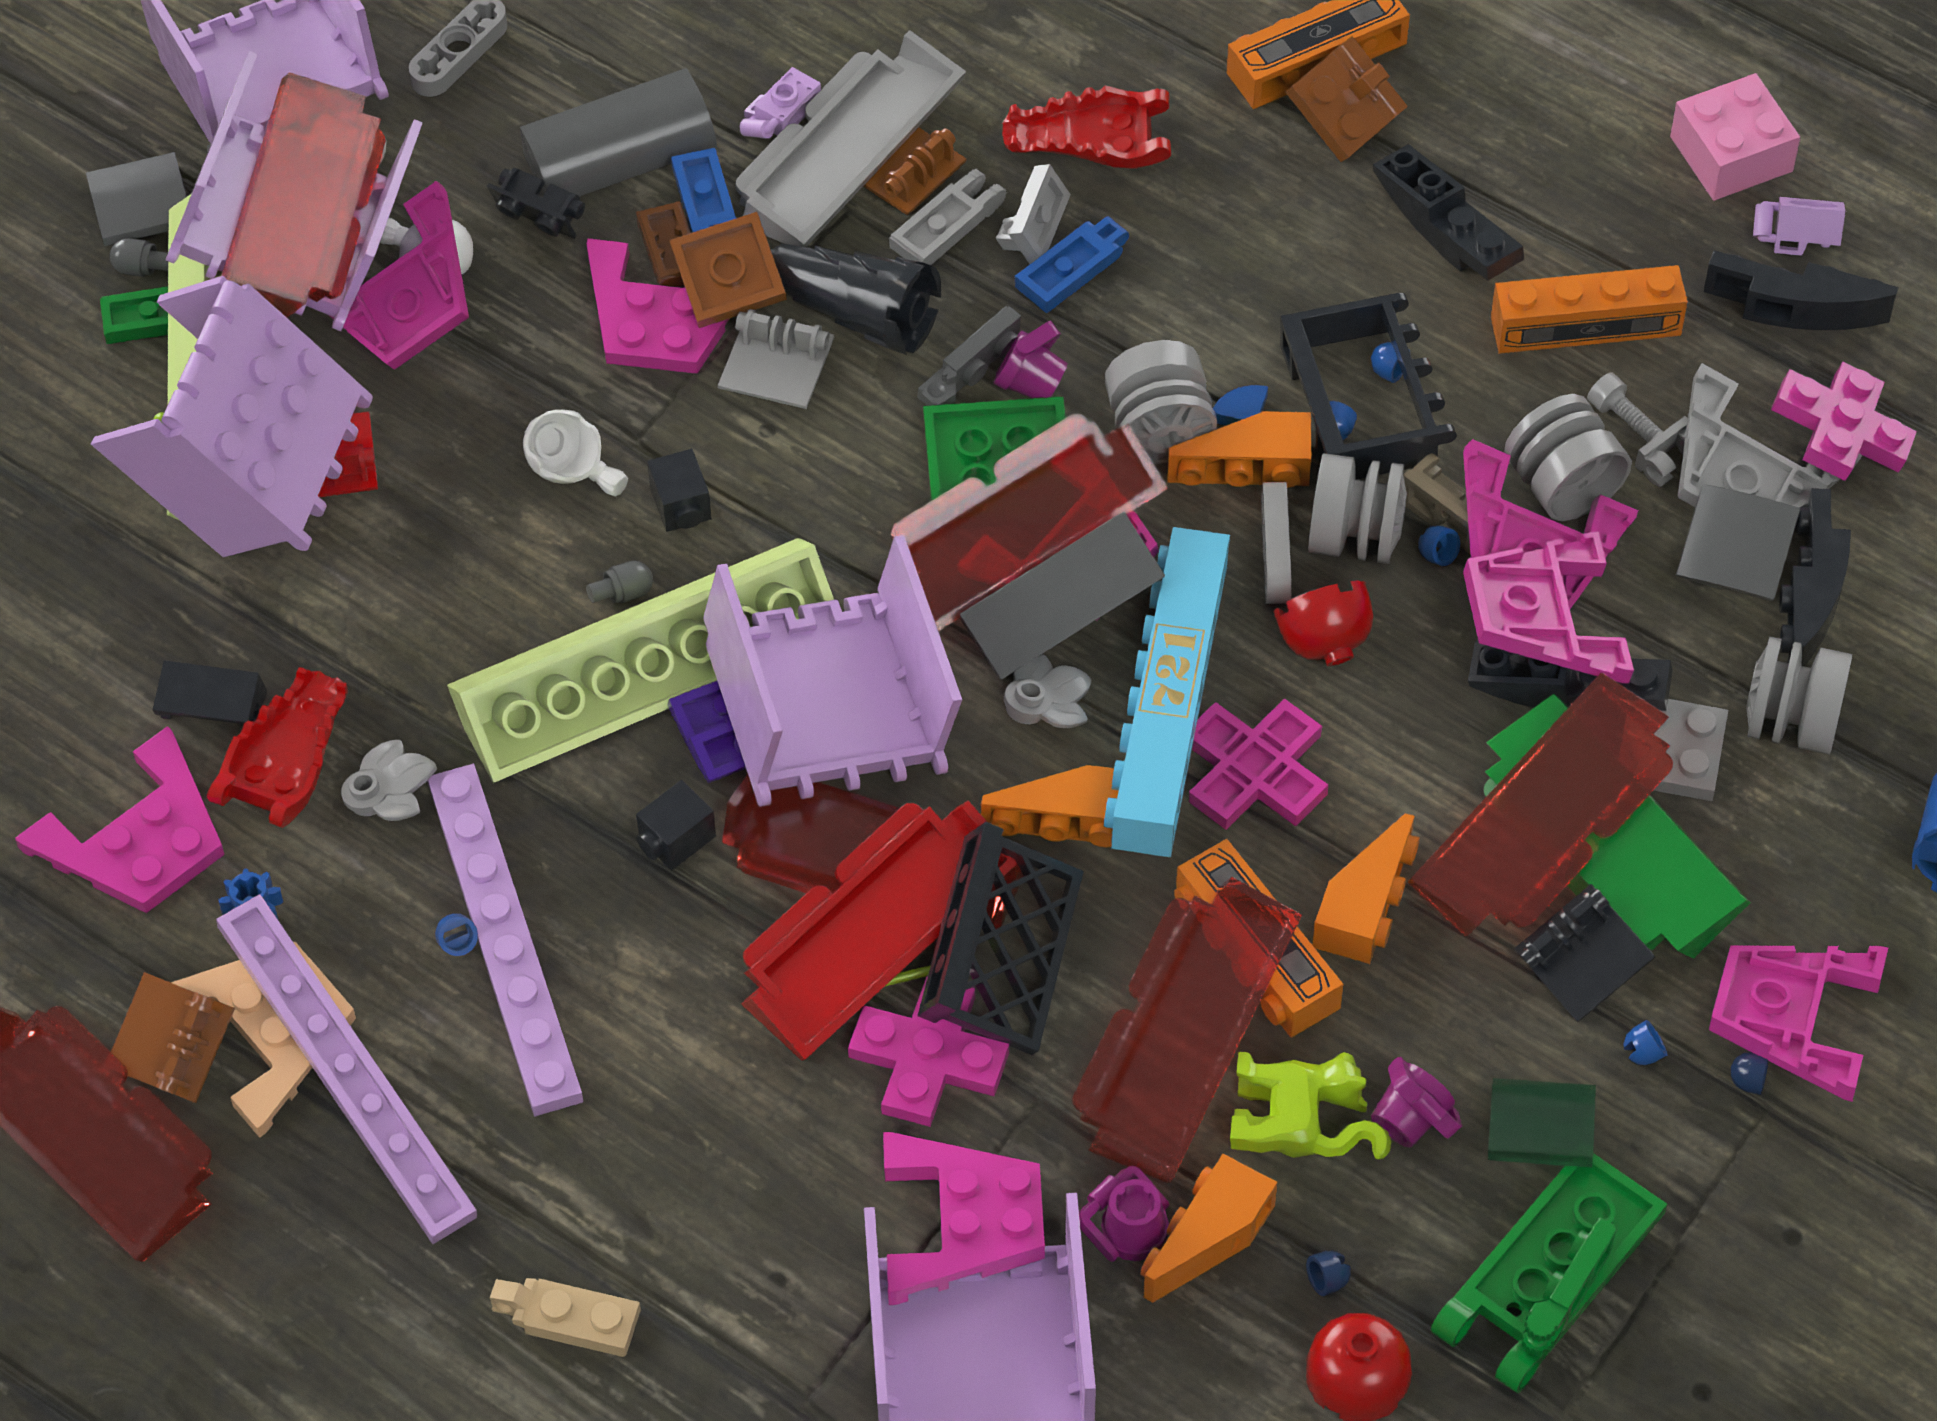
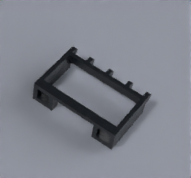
[1280,293,1457,480]

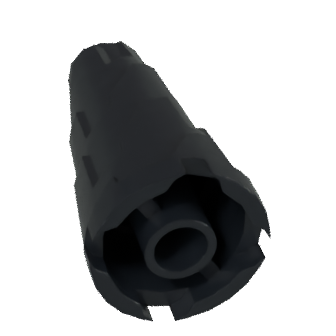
[770,244,941,355]

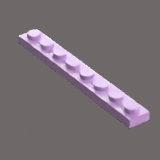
[427,763,583,1117]
[216,894,477,1244]

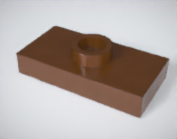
[636,201,691,287]

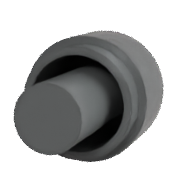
[109,238,168,277]
[586,560,653,603]

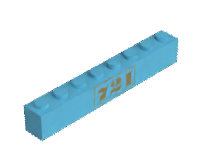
[1104,527,1230,857]

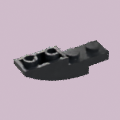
[1373,144,1524,281]
[1703,250,1899,330]
[1779,488,1851,666]
[1468,641,1673,720]

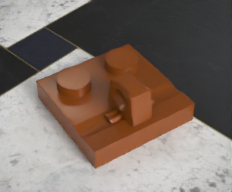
[1285,36,1408,162]
[669,212,787,328]

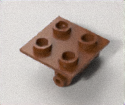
[863,127,966,216]
[105,972,235,1103]

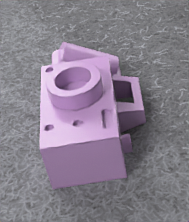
[740,67,821,138]
[1753,197,1845,256]

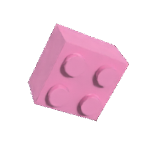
[1670,73,1800,201]

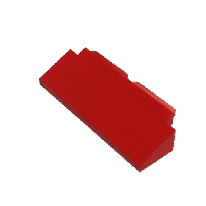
[741,800,1017,1061]

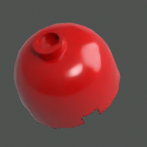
[1274,580,1373,666]
[1306,1313,1412,1421]

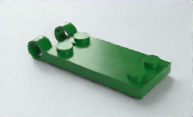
[1430,1145,1668,1393]

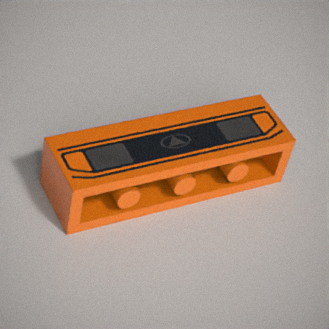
[1227,0,1410,109]
[1491,265,1688,354]
[1174,839,1343,1038]

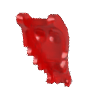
[1002,85,1171,168]
[207,667,348,828]

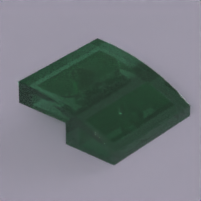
[1488,1078,1596,1168]

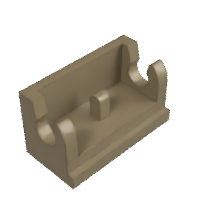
[1403,453,1470,554]

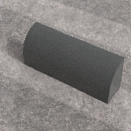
[520,68,717,197]
[960,511,1165,679]

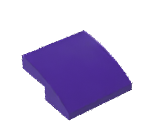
[667,681,746,783]

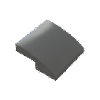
[86,152,187,246]
[1675,484,1800,602]

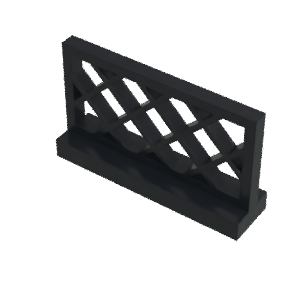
[918,822,1084,1055]

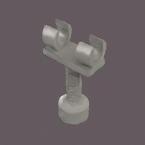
[1587,372,1688,487]

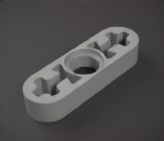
[409,0,508,97]
[1261,482,1291,604]

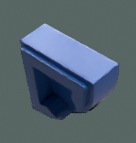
[1213,385,1268,426]

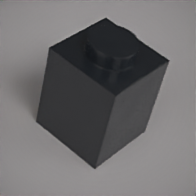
[647,448,712,532]
[636,780,716,871]

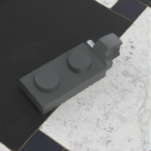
[917,306,1021,406]

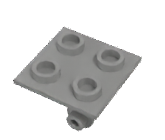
[718,309,835,409]

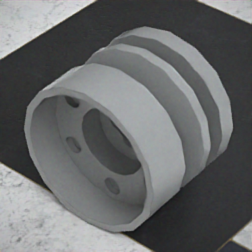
[1105,340,1217,464]
[1504,394,1632,521]
[1308,453,1407,564]
[1746,637,1853,755]

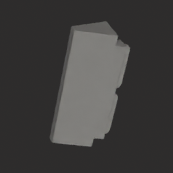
[735,30,966,247]

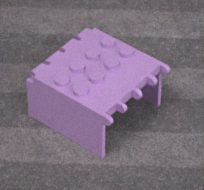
[141,0,389,143]
[165,51,422,332]
[91,276,373,557]
[703,535,962,807]
[864,1193,1096,1421]

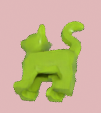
[1230,1052,1391,1159]

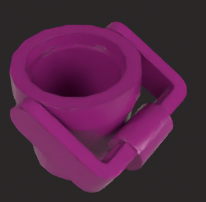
[993,320,1068,399]
[1371,1056,1462,1148]
[1079,1166,1170,1262]

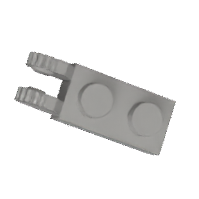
[889,169,1007,265]

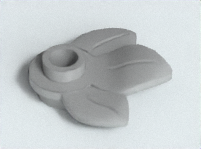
[1004,654,1091,728]
[341,740,437,821]

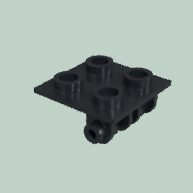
[1514,884,1656,1022]

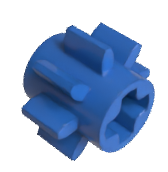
[218,869,284,919]

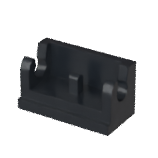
[153,660,267,726]

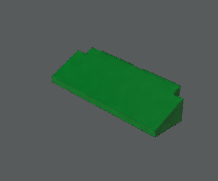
[1484,694,1751,959]

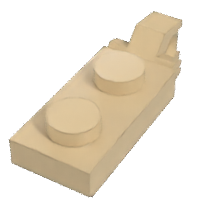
[490,1278,641,1357]

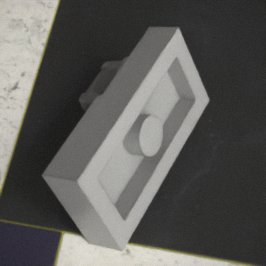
[996,164,1071,264]

